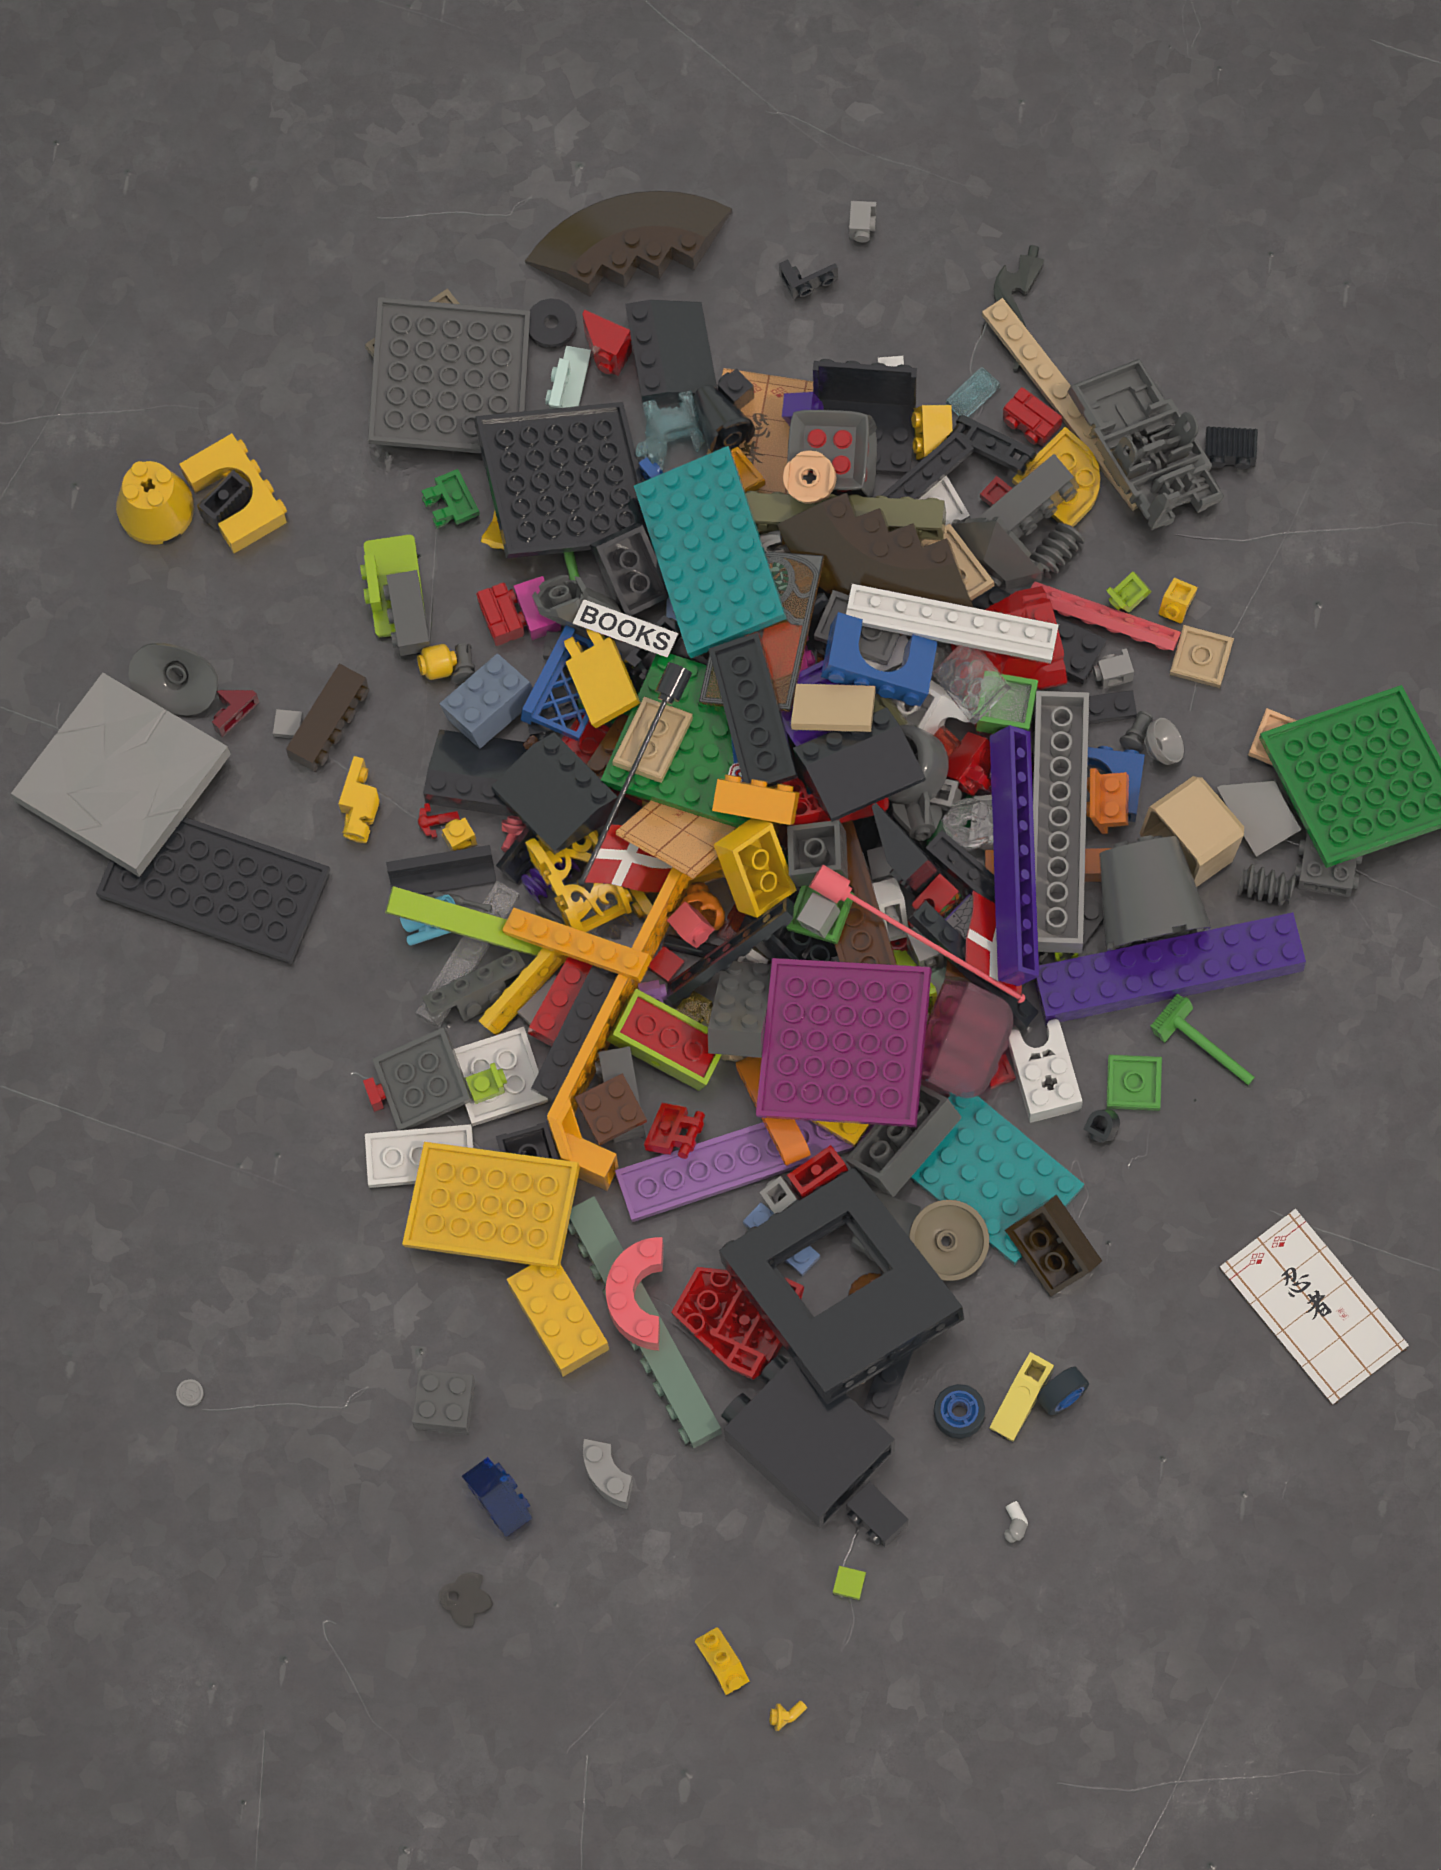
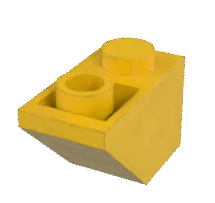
[911,405,953,460]

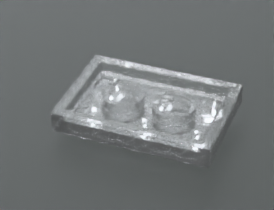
[932,645,1011,725]

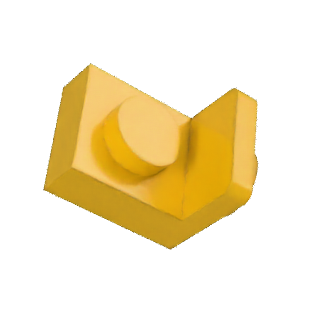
[1158,578,1198,624]

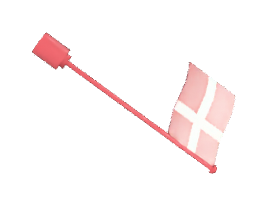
[809,864,1025,1003]

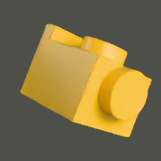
[442,818,477,851]

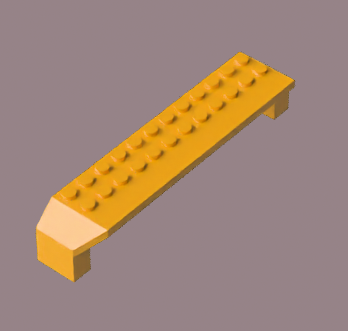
[547,837,726,1191]

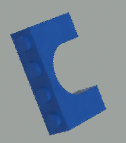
[821,612,937,707]
[1087,746,1145,822]

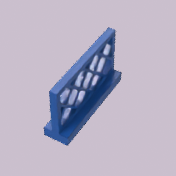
[521,625,622,742]

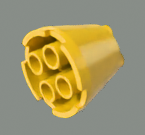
[116,461,194,545]

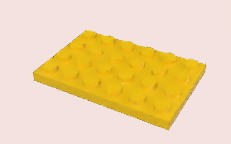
[402,1142,580,1268]

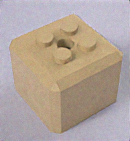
[1140,776,1244,887]

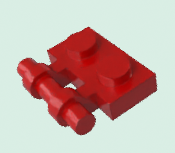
[644,1103,705,1159]

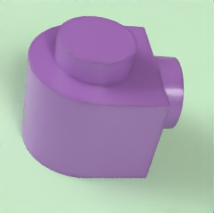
[638,979,667,1003]

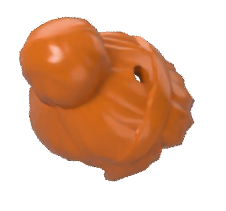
[678,882,725,931]

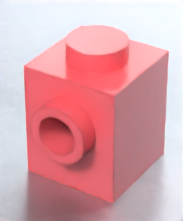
[667,902,715,948]

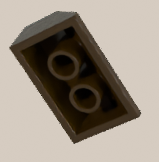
[1005,1194,1102,1296]

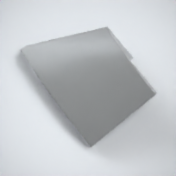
[1217,780,1302,857]

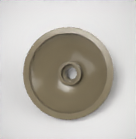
[909,1200,989,1281]

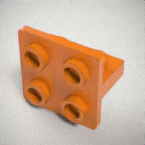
[1086,768,1129,834]

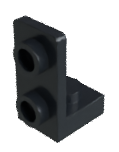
[779,259,838,299]

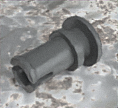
[452,643,475,685]
[1119,711,1154,753]

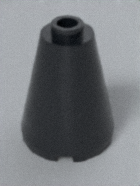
[693,385,755,453]

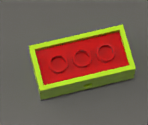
[606,989,722,1091]

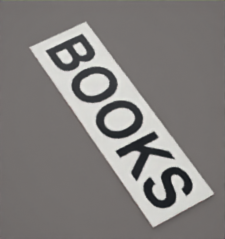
[573,600,678,657]

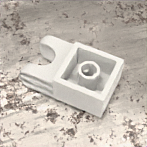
[890,667,978,757]
[1007,1019,1082,1123]

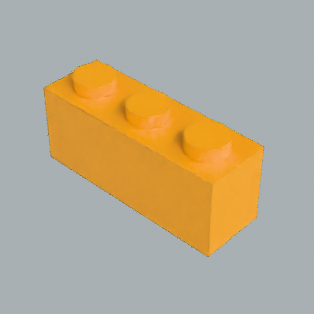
[712,774,800,825]

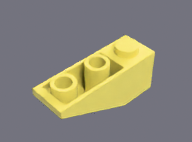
[989,1352,1054,1441]

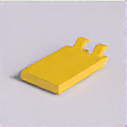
[564,628,641,728]

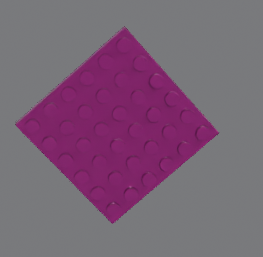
[756,958,932,1127]

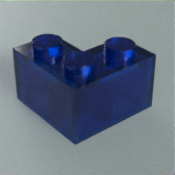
[461,1457,532,1537]

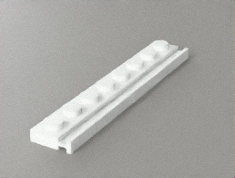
[846,584,1058,663]

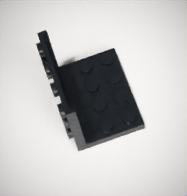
[813,359,917,476]

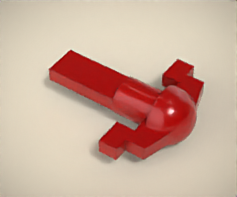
[418,803,460,839]

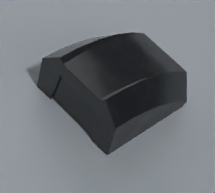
[496,1122,558,1159]

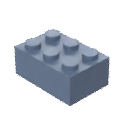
[439,653,533,749]

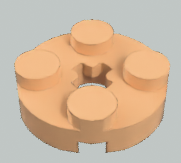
[783,451,836,504]

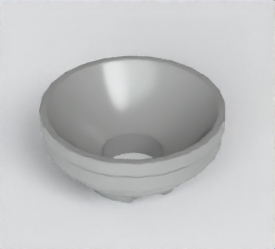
[1144,718,1184,765]

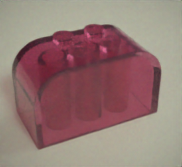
[921,978,1013,1098]

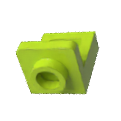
[1106,572,1152,612]

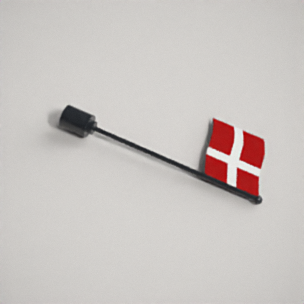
[577,662,692,892]

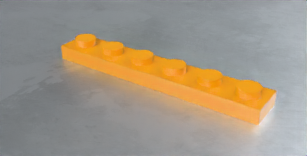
[502,908,652,982]

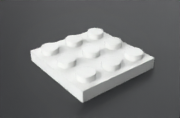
[454,1027,548,1127]

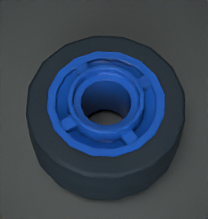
[1037,1366,1089,1416]
[934,1384,985,1439]

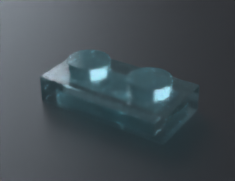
[946,367,1000,417]

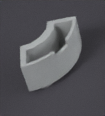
[583,1439,633,1509]

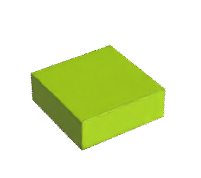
[833,1566,866,1600]

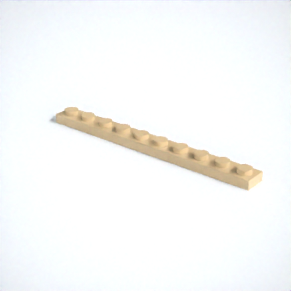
[982,298,1138,511]

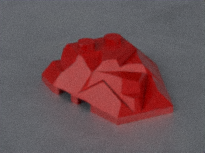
[950,586,1067,690]
[671,1267,804,1380]

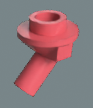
[501,816,526,852]

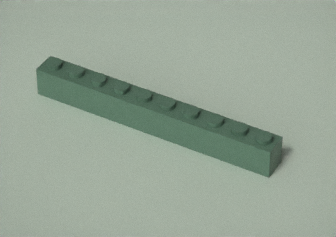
[568,1196,722,1449]

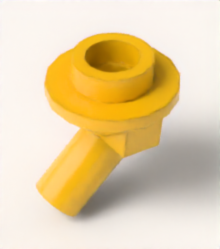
[769,1701,807,1731]

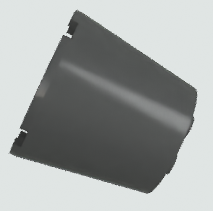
[1099,835,1211,951]

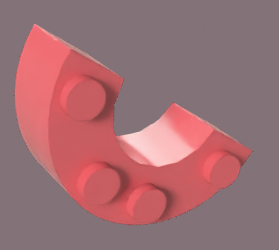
[606,1237,664,1351]

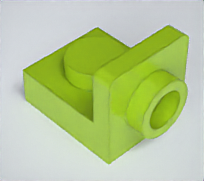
[465,1063,507,1104]

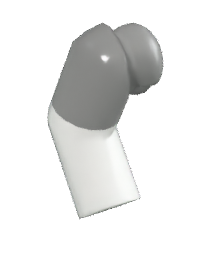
[1004,1501,1028,1543]

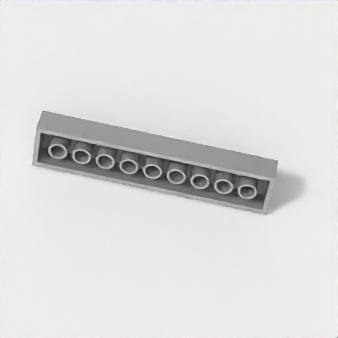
[1033,691,1089,953]

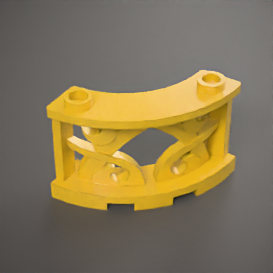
[525,830,632,932]

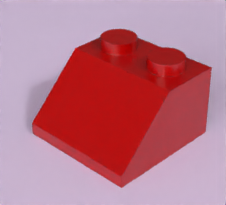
[582,310,632,376]

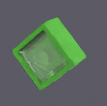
[976,671,1038,734]

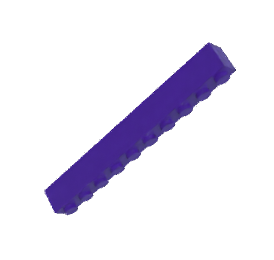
[990,725,1039,986]

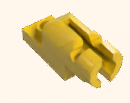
[338,756,380,843]

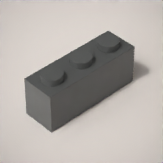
[383,570,430,656]

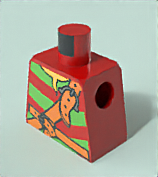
[908,874,963,929]

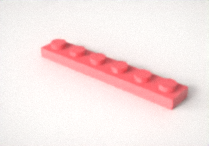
[1031,582,1181,651]

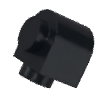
[1084,1109,1120,1143]

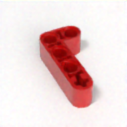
[782,778,889,826]

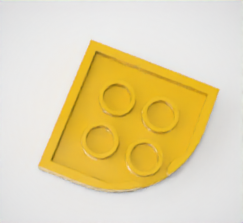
[1012,427,1100,527]

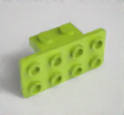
[360,535,425,637]

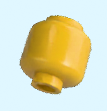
[417,644,457,680]

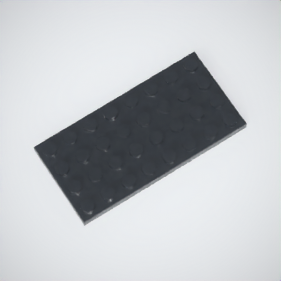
[96,817,330,964]

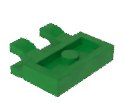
[421,469,480,529]

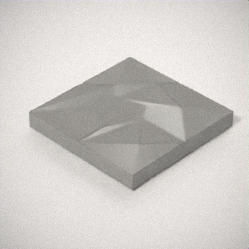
[11,673,231,877]

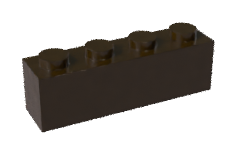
[286,663,369,772]

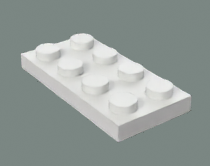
[365,1124,473,1188]

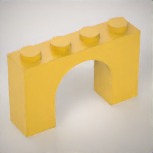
[179,433,287,553]

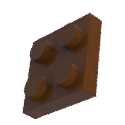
[575,1073,647,1146]

